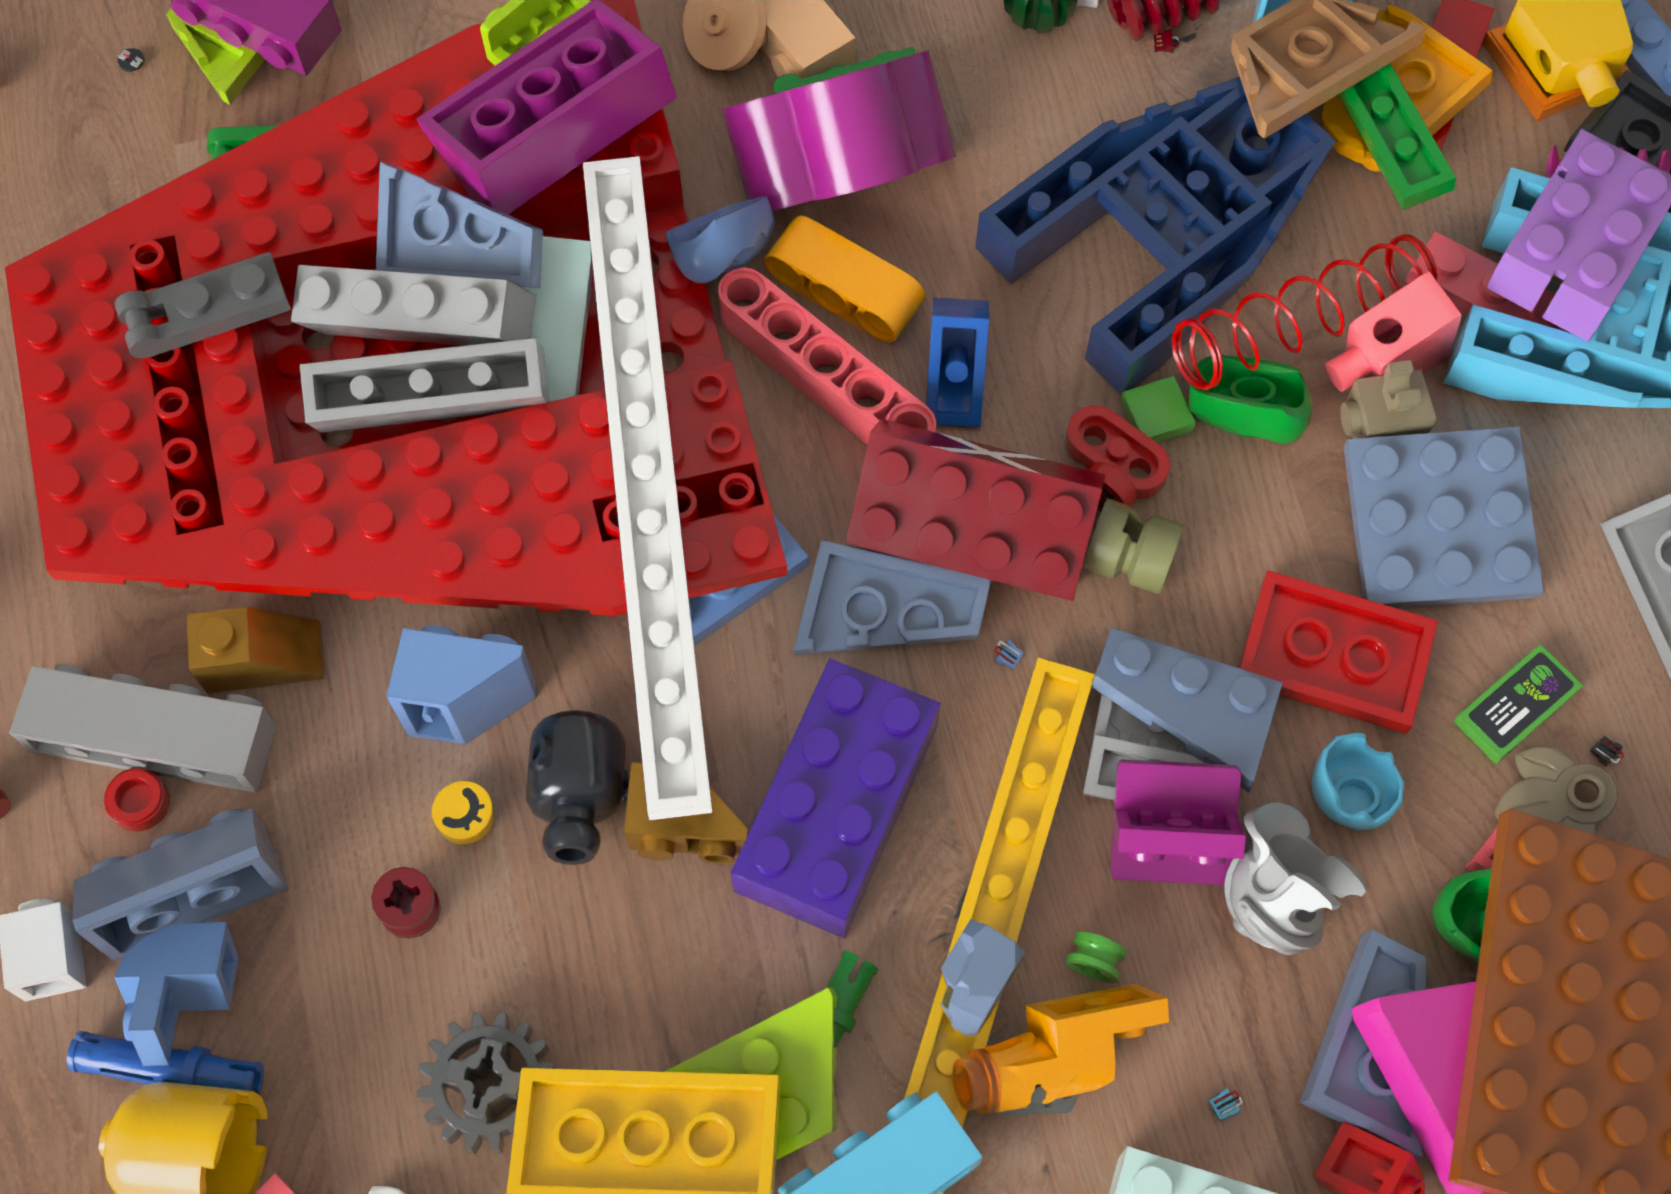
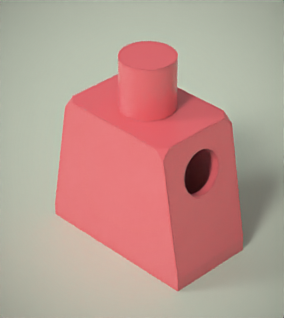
[1325,271,1462,392]

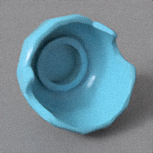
[1311,733,1404,831]

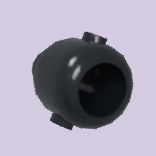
[526,710,629,865]

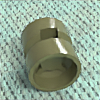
[1082,498,1185,595]

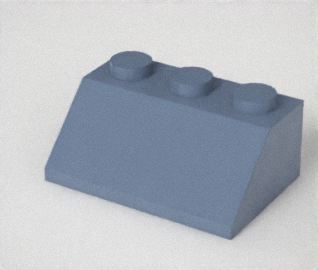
[72,808,289,961]

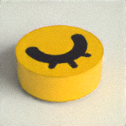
[432,781,495,845]

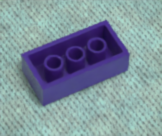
[731,658,941,939]

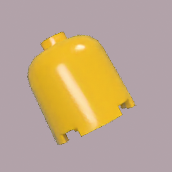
[99,1082,268,1194]

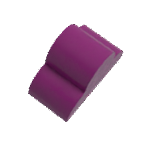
[721,50,956,211]

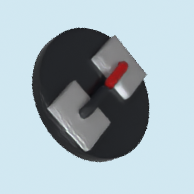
[118,48,145,72]

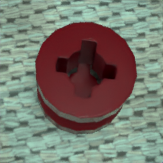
[371,867,441,939]

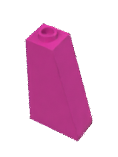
[1351,981,1489,1194]

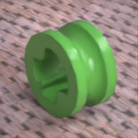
[1065,931,1127,983]

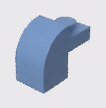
[114,922,239,1066]

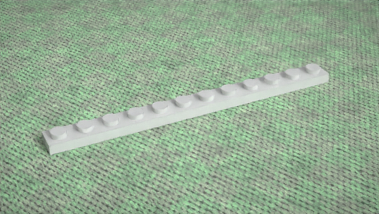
[583,157,712,820]

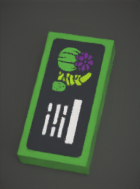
[1453,644,1583,764]

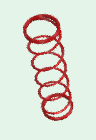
[1172,234,1438,391]

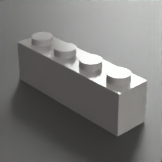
[291,265,536,346]
[300,338,550,433]
[9,663,277,793]

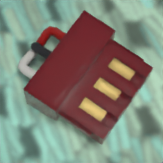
[1154,29,1179,53]

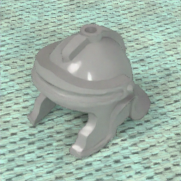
[1224,802,1369,956]

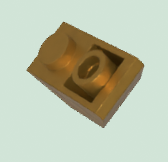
[624,762,748,864]

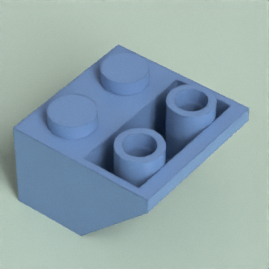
[386,625,538,745]

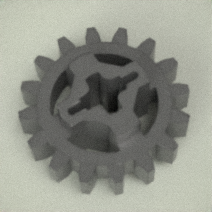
[417,1012,557,1154]

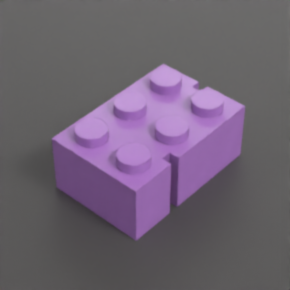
[1486,129,1671,342]

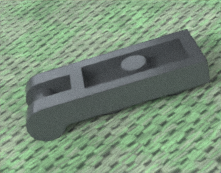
[114,252,291,358]

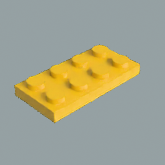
[506,1068,781,1194]

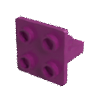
[1110,759,1246,885]

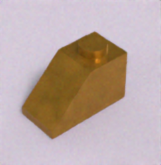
[187,606,324,694]

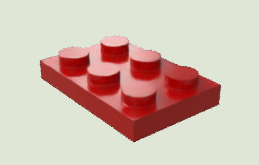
[1238,570,1438,734]

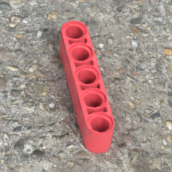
[718,267,937,445]

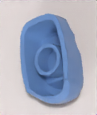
[666,196,775,283]

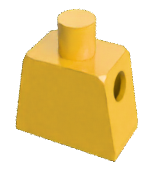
[1504,0,1633,107]

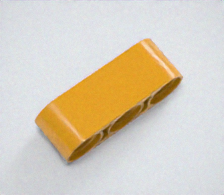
[763,216,926,343]

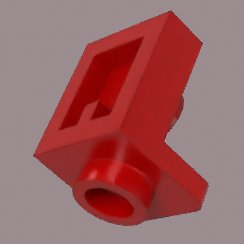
[1313,1121,1425,1194]

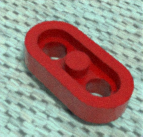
[1065,405,1170,499]

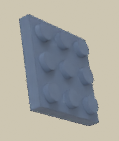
[1343,427,1544,608]

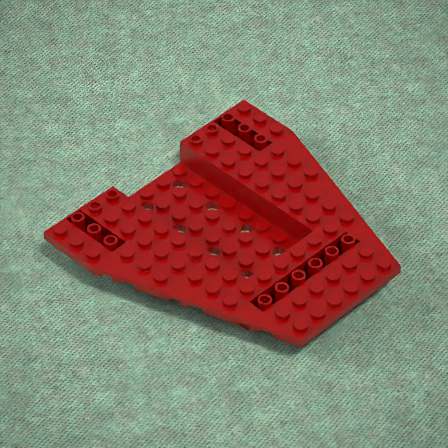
[5,0,788,616]

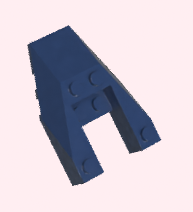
[975,77,1336,395]

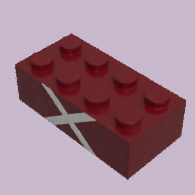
[845,419,1106,601]

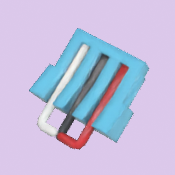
[1208,1088,1243,1121]

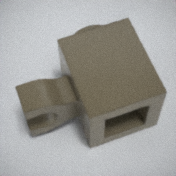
[1340,360,1437,439]

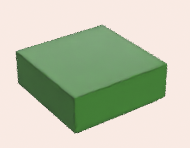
[1120,376,1196,443]

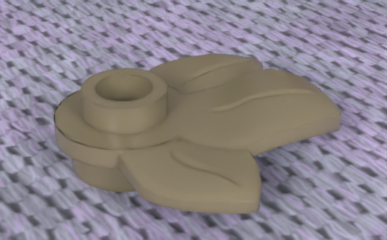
[1494,746,1618,835]

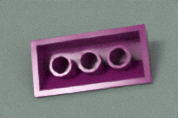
[417,0,677,214]

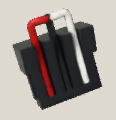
[1590,736,1624,766]

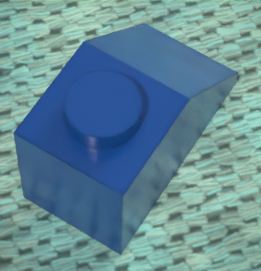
[926,297,989,427]

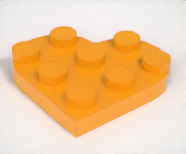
[1321,4,1493,171]

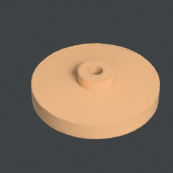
[683,0,766,71]

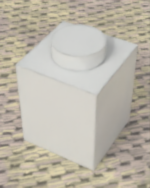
[0,899,87,1002]

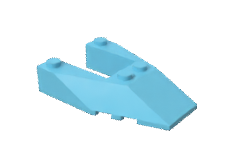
[1443,167,1671,408]

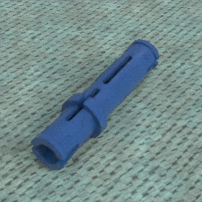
[67,1031,264,1094]

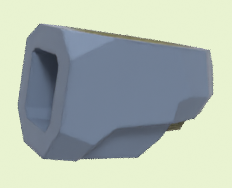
[941,919,1025,1037]

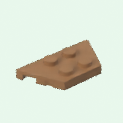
[1231,0,1426,139]

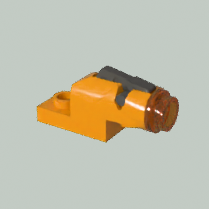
[952,983,1169,1116]

